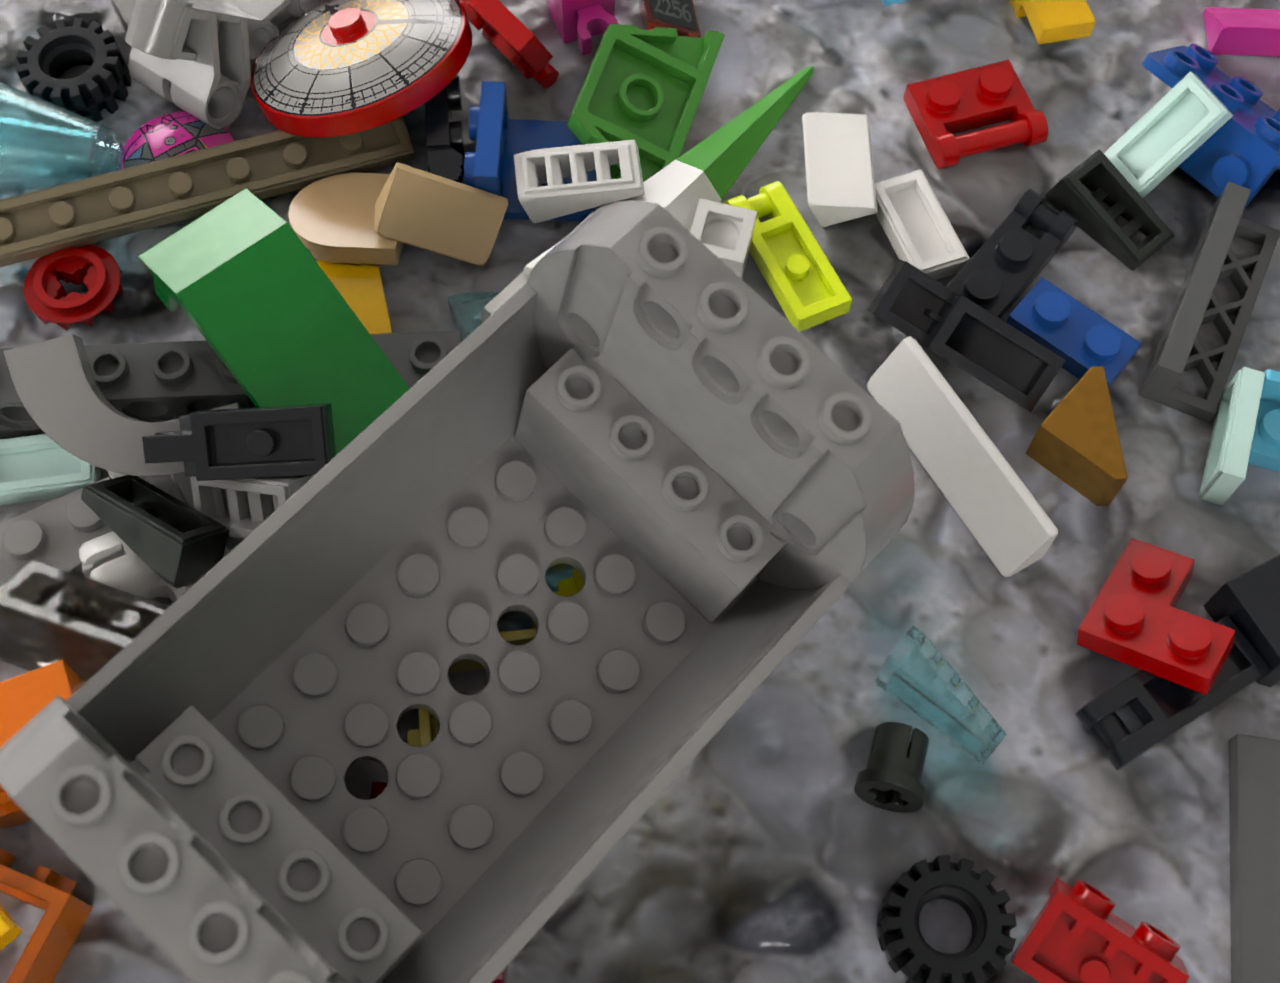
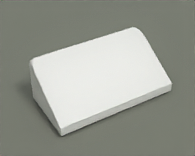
[802,112,878,228]

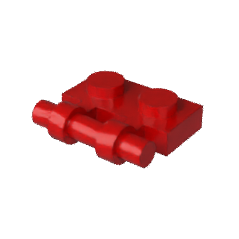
[460,0,559,88]

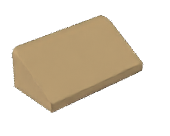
[375,162,508,266]

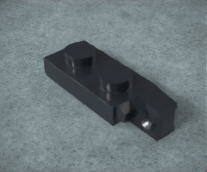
[142,403,336,481]

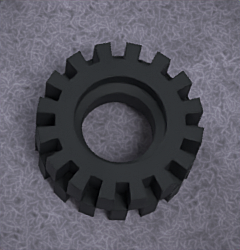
[15,18,131,127]
[877,855,1017,983]

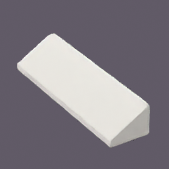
[867,336,1058,577]

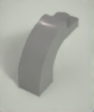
[3,334,241,476]

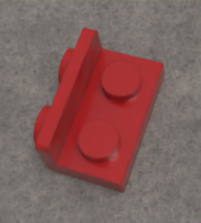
[1011,878,1189,983]

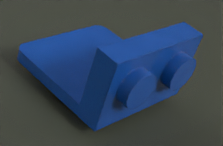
[464,81,597,222]

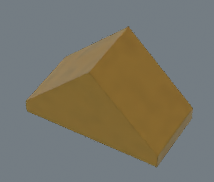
[1025,366,1128,506]

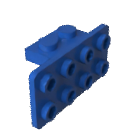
[1142,44,1280,209]

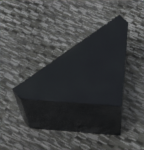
[1203,555,1280,687]

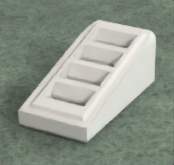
[514,139,645,224]

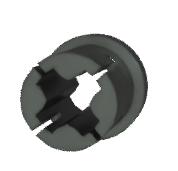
[854,722,929,813]

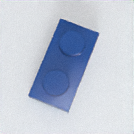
[1006,277,1142,388]

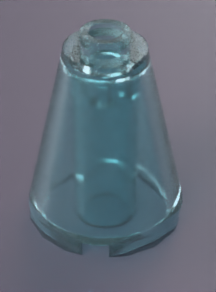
[0,82,124,190]

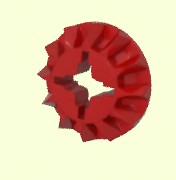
[24,244,124,331]

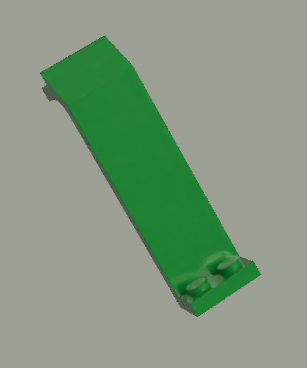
[138,188,410,455]

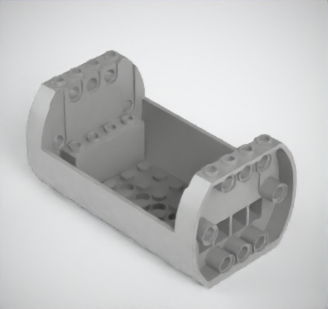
[0,201,915,983]

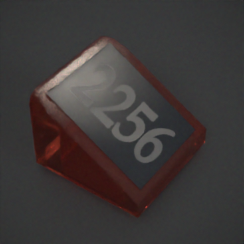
[639,0,701,37]

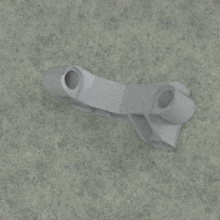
[124,0,327,129]

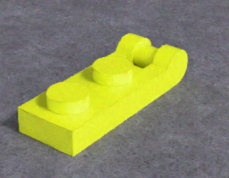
[723,181,852,332]

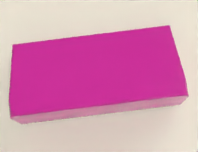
[1203,7,1280,57]

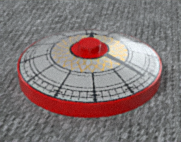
[251,0,473,138]

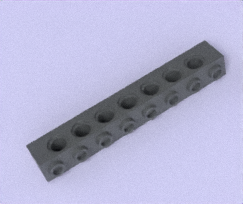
[0,331,463,439]

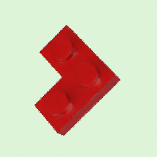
[1077,538,1236,695]

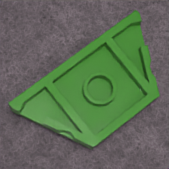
[567,24,725,182]

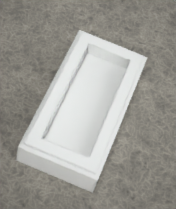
[875,169,970,280]

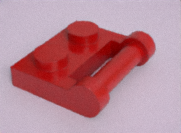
[903,60,1048,169]

